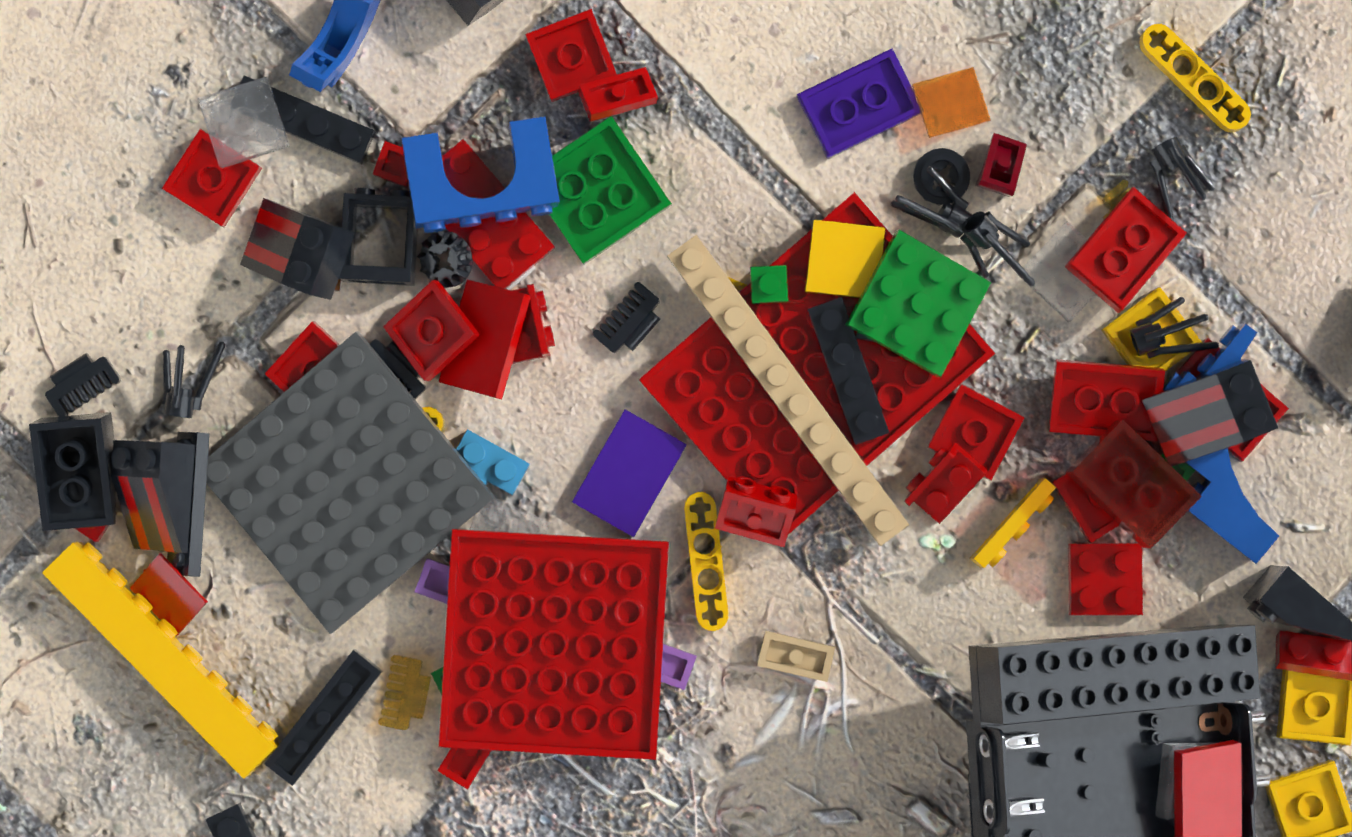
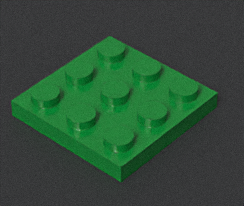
[549,116,672,265]
[845,230,991,377]

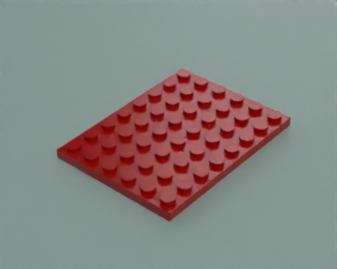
[639,192,996,535]

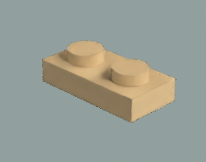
[757,630,835,682]

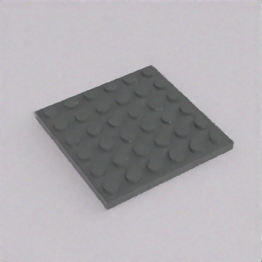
[206,331,496,634]

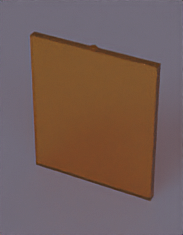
[912,67,991,138]

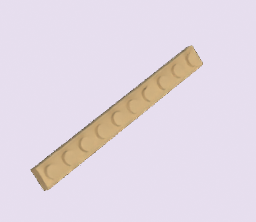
[667,235,909,546]

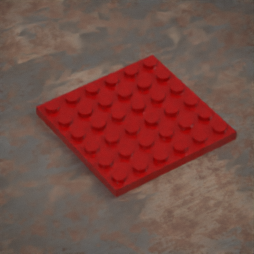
[439,529,669,760]

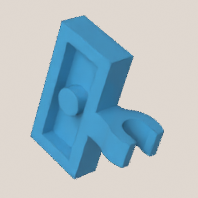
[456,429,530,496]

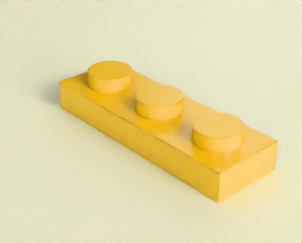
[970,478,1056,568]

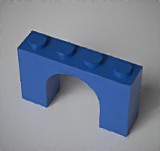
[402,117,560,233]

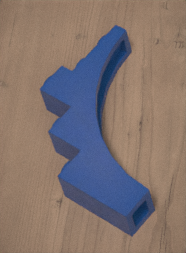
[1163,323,1279,564]

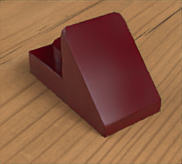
[975,133,1027,197]

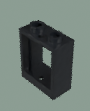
[339,188,418,286]

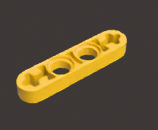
[1139,24,1251,133]
[684,492,728,631]

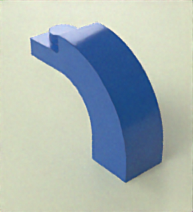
[289,0,381,92]

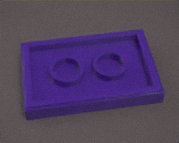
[796,48,924,159]
[572,409,687,537]

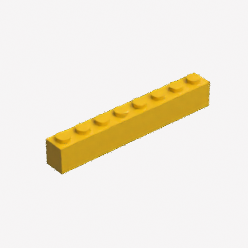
[42,542,280,779]

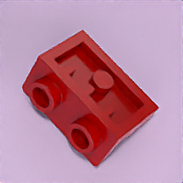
[512,284,555,364]
[904,442,988,524]
[715,476,797,547]

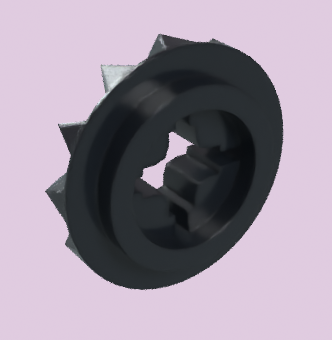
[913,148,970,206]
[417,231,473,288]

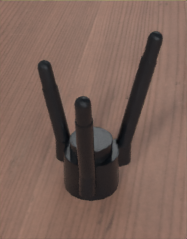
[1149,137,1215,221]
[891,167,973,238]
[960,211,1035,287]
[1129,297,1219,359]
[162,342,225,418]

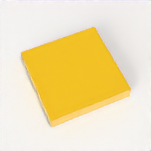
[805,220,885,298]
[1101,287,1202,371]
[1276,670,1352,746]
[1265,760,1352,837]

